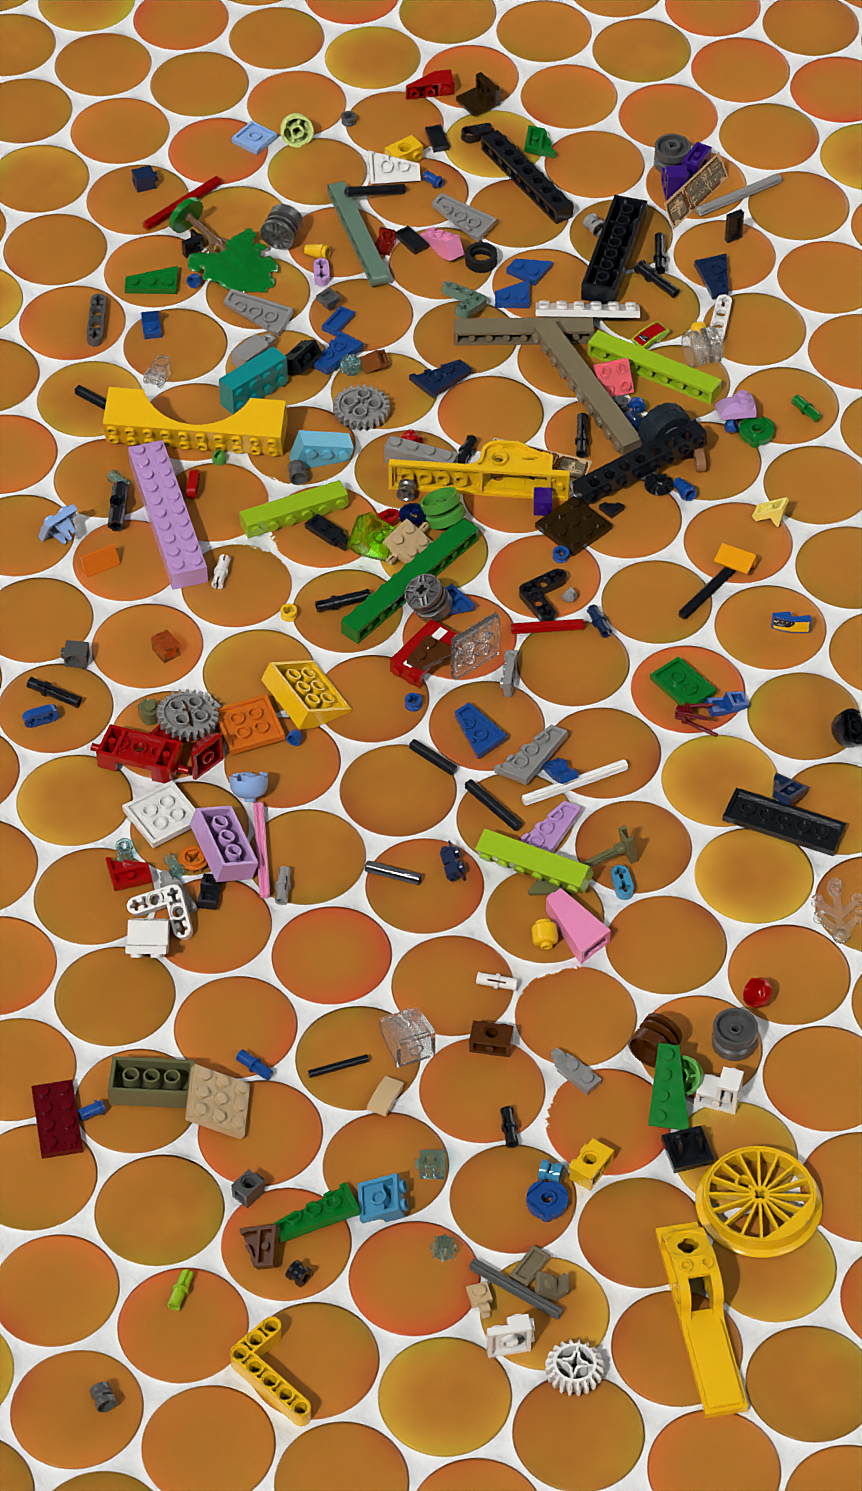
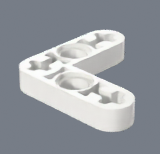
[127,884,193,941]

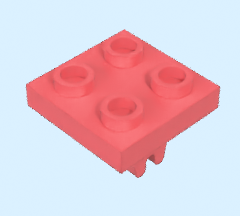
[593,357,634,397]

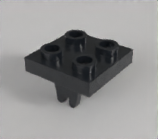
[661,1126,714,1173]

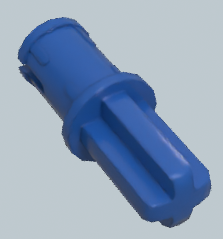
[236,1049,274,1080]

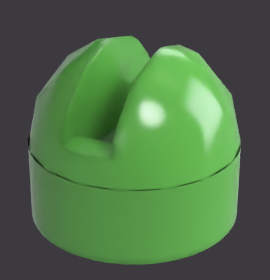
[212,450,227,466]

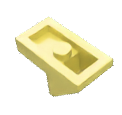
[752,497,789,528]

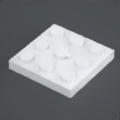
[122,780,195,848]

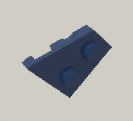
[772,772,809,805]

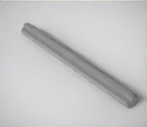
[696,173,782,216]

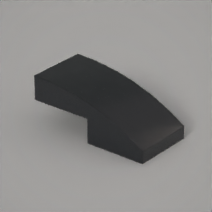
[197,873,223,910]

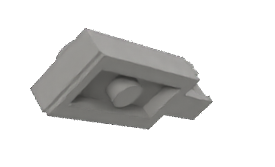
[500,650,518,697]
[159,869,197,917]
[550,1047,602,1095]

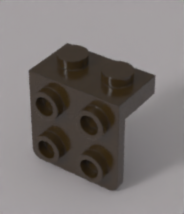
[456,72,501,116]

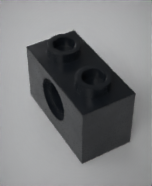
[285,339,323,375]

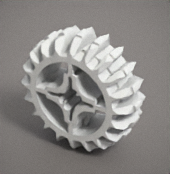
[545,1339,604,1397]

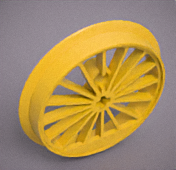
[695,1146,822,1258]

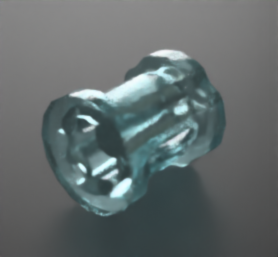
[116,838,134,862]

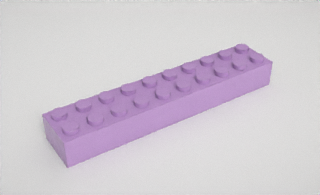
[128,440,208,590]

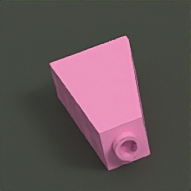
[546,888,611,964]

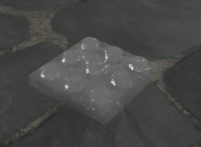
[451,612,500,680]

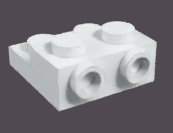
[486,1314,535,1358]

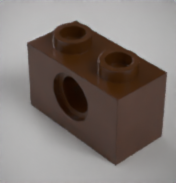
[469,1020,514,1058]

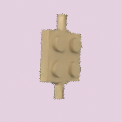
[383,518,432,565]

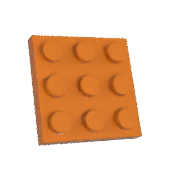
[218,694,285,755]

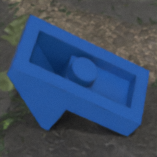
[140,310,162,339]

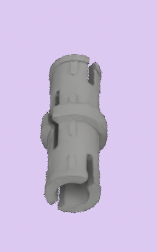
[275,866,291,905]

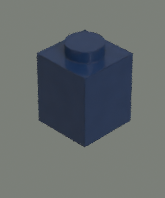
[131,165,158,193]

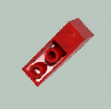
[406,69,454,100]

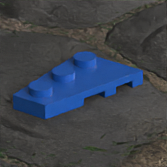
[314,330,364,375]

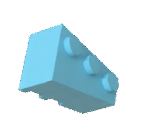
[289,430,354,469]

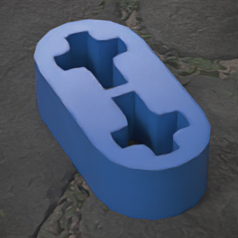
[22,704,59,728]

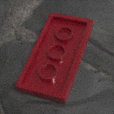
[31,1080,83,1159]

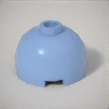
[229,772,268,802]

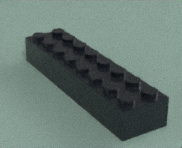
[581,195,647,304]

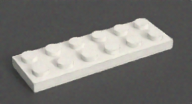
[535,300,640,318]

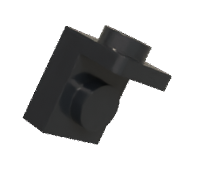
[181,229,204,258]

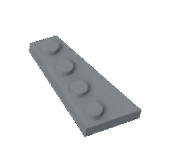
[432,193,497,242]
[224,289,294,337]
[494,724,568,785]

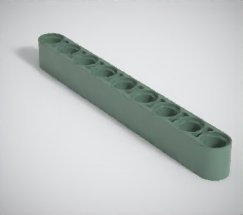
[327,181,389,287]

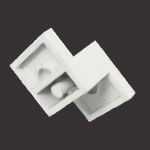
[125,918,171,958]

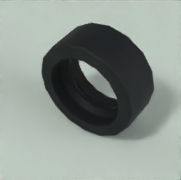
[465,242,497,273]

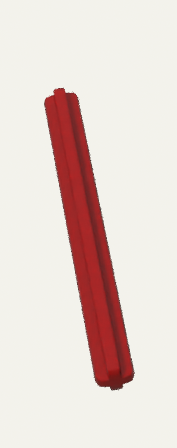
[142,176,221,230]

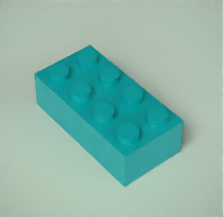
[219,346,288,414]

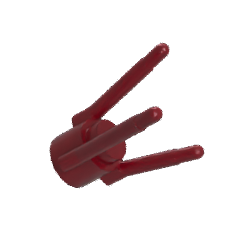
[675,703,718,737]

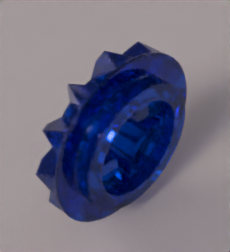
[399,503,426,526]

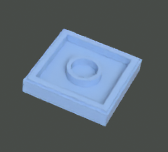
[231,121,278,155]

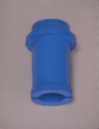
[422,170,444,188]
[78,1100,106,1121]

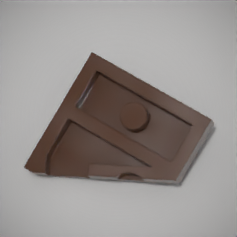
[407,635,458,671]
[240,1224,280,1270]

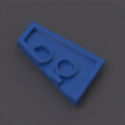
[455,702,507,759]

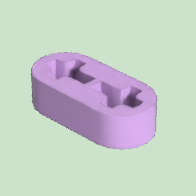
[313,258,330,287]

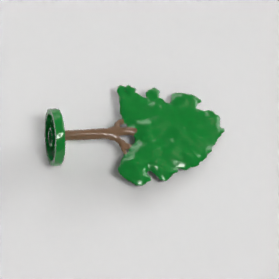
[169,197,279,293]

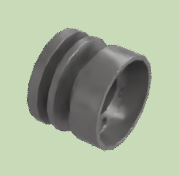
[260,204,303,250]
[405,574,452,622]

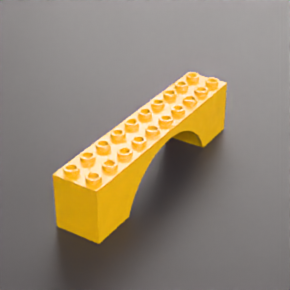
[103,387,288,457]

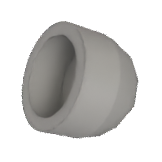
[561,587,577,603]

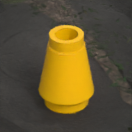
[304,244,331,259]

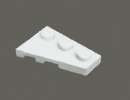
[368,150,421,184]

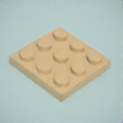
[185,1064,250,1139]

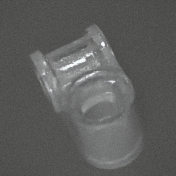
[143,355,171,389]

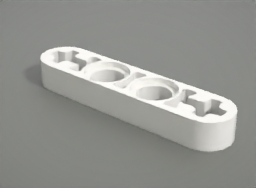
[708,295,732,347]

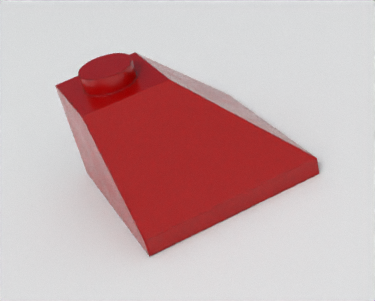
[191,733,224,780]

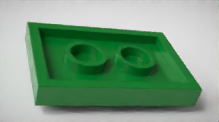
[650,656,716,709]

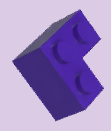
[661,165,690,201]

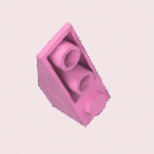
[420,227,464,261]

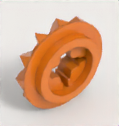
[178,845,208,873]

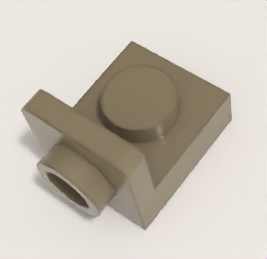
[535,1271,570,1301]

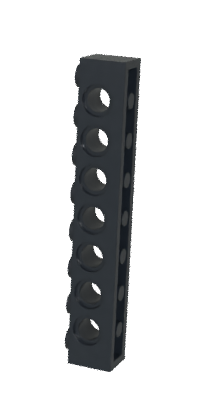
[481,130,574,224]
[572,419,708,505]

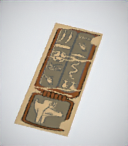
[664,152,728,230]
[492,438,592,481]

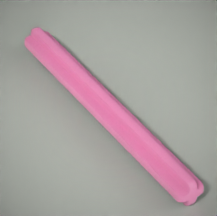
[253,802,270,899]

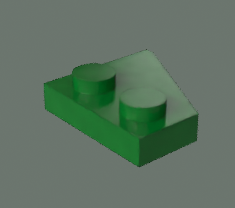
[524,125,556,159]

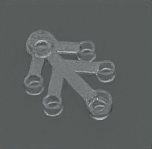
[811,878,862,944]

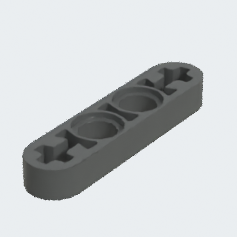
[87,294,107,347]

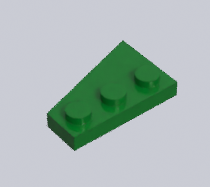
[125,266,178,294]

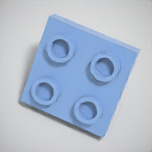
[38,504,77,545]

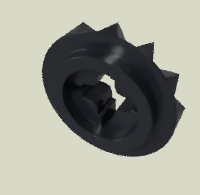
[644,472,673,496]

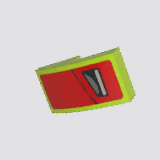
[631,321,670,349]

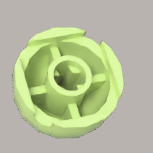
[280,113,314,147]

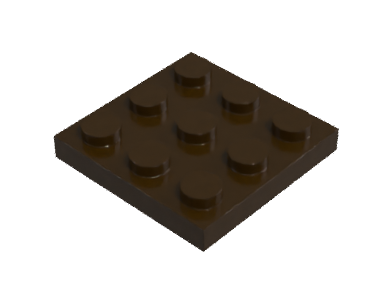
[535,496,612,557]

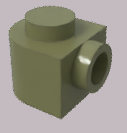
[137,698,158,725]

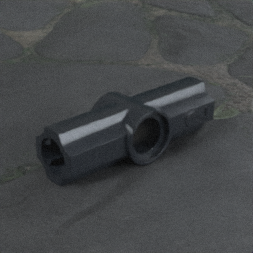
[108,481,129,531]

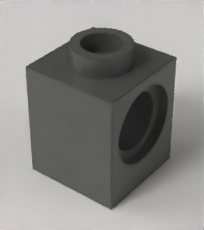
[61,640,90,668]
[231,1169,265,1208]

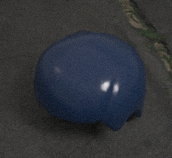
[624,408,643,433]

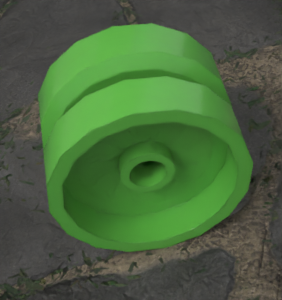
[420,487,466,529]

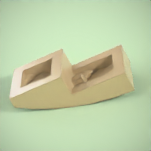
[367,1076,404,1116]

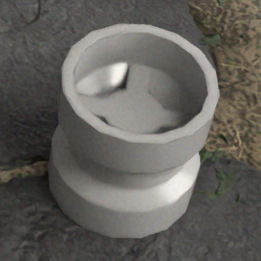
[583,213,604,237]

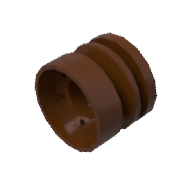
[628,1013,683,1068]

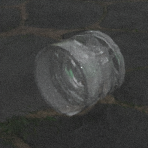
[682,326,723,368]

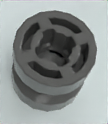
[288,460,307,485]
[89,1381,117,1413]

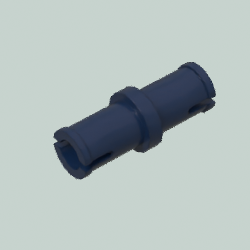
[587,604,612,638]

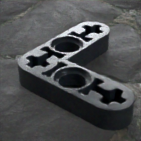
[519,569,567,621]

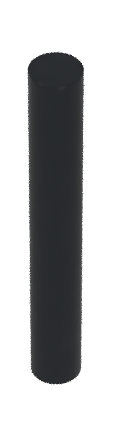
[308,1054,369,1078]

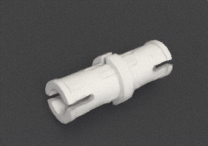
[211,554,231,589]
[476,972,518,991]

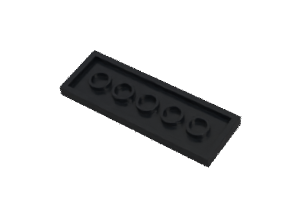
[722,788,846,856]

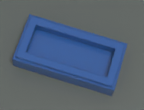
[322,306,355,336]

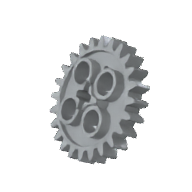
[333,384,390,430]
[157,689,219,741]

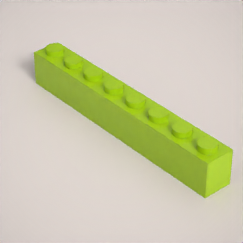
[587,330,722,405]

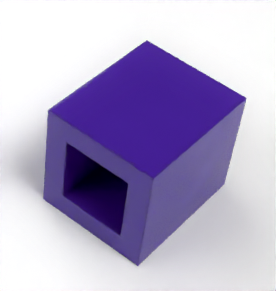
[534,487,552,516]

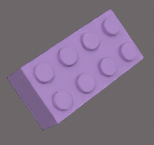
[190,806,258,882]

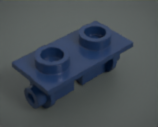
[440,840,466,882]

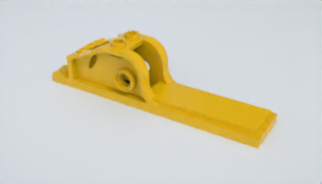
[388,440,570,501]
[655,1221,748,1419]

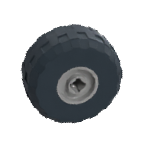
[638,403,691,445]

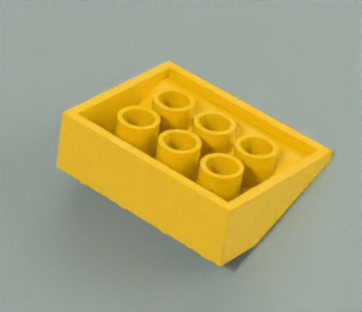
[261,660,352,729]

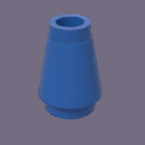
[673,477,697,501]

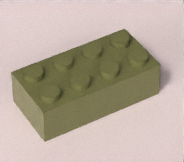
[108,1056,195,1108]

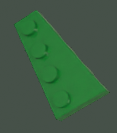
[648,1043,689,1130]

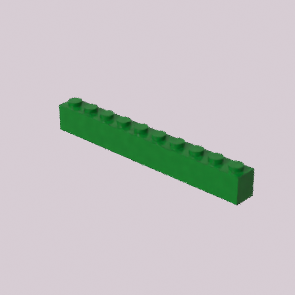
[341,518,479,644]

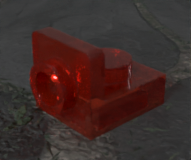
[375,227,396,256]

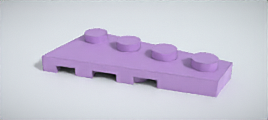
[520,801,582,853]

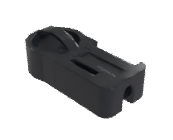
[461,123,495,143]

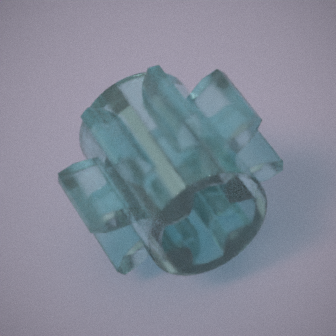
[339,354,362,376]
[431,1234,457,1262]

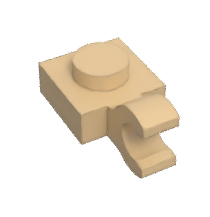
[466,1281,493,1320]

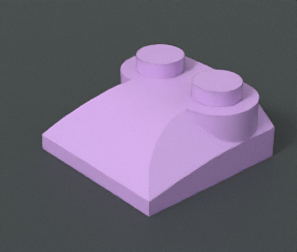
[715,390,756,420]

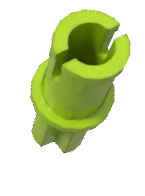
[167,1269,194,1311]

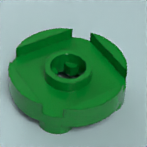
[739,416,774,448]

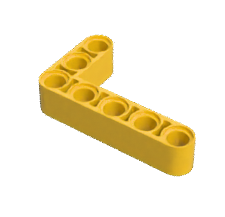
[230,1316,311,1427]

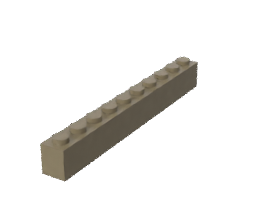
[532,318,642,456]

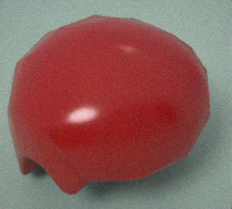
[743,977,773,1008]

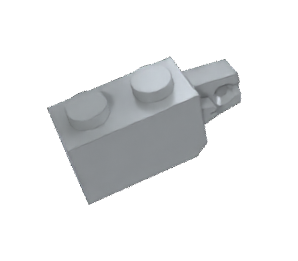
[231,333,276,368]

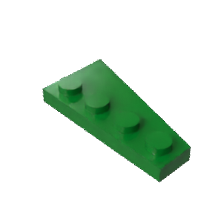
[273,1182,361,1243]

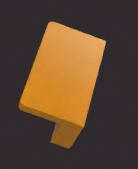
[714,543,757,574]

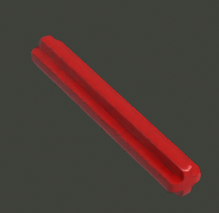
[511,619,585,634]

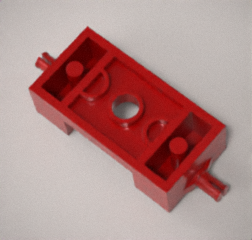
[90,724,191,784]

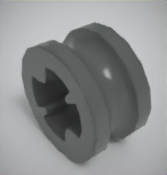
[341,111,356,127]

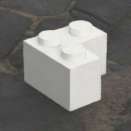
[695,1067,744,1115]

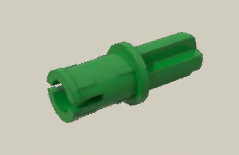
[791,394,822,422]

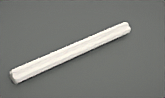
[522,759,628,806]

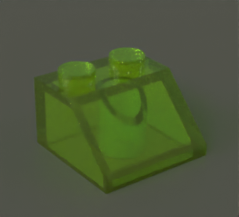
[346,512,395,562]

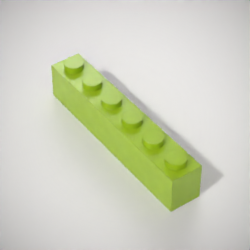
[239,480,349,539]
[475,829,594,894]

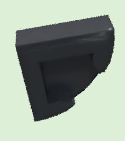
[599,502,625,519]

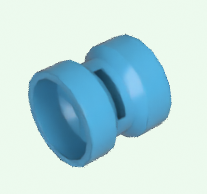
[538,1159,564,1183]

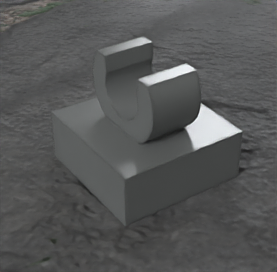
[316,287,341,311]

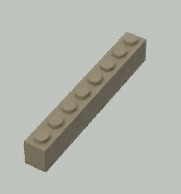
[454,317,594,346]

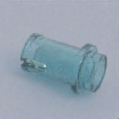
[107,470,130,485]
[164,853,185,878]

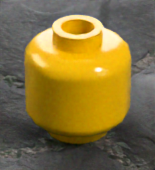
[531,919,559,950]

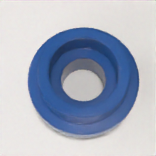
[628,397,646,413]

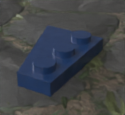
[694,254,729,299]
[409,359,472,398]

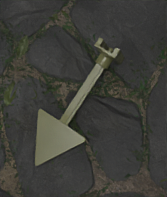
[528,825,638,896]

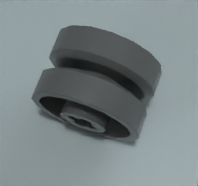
[654,134,691,173]
[712,1008,758,1061]

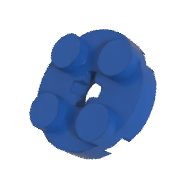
[526,1180,568,1222]

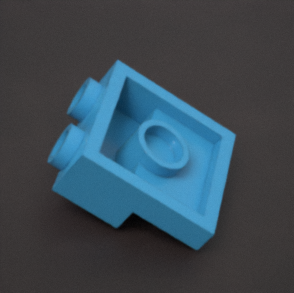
[358,1173,409,1223]

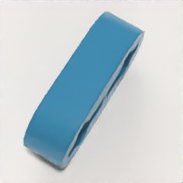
[611,865,634,900]

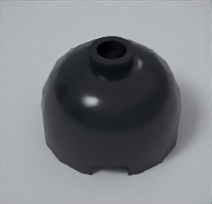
[831,708,862,748]

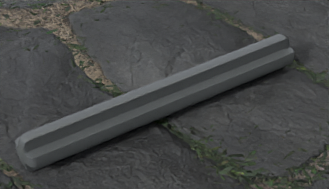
[469,1259,563,1319]

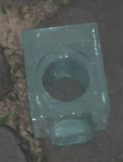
[415,1150,445,1179]

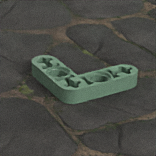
[441,281,488,318]

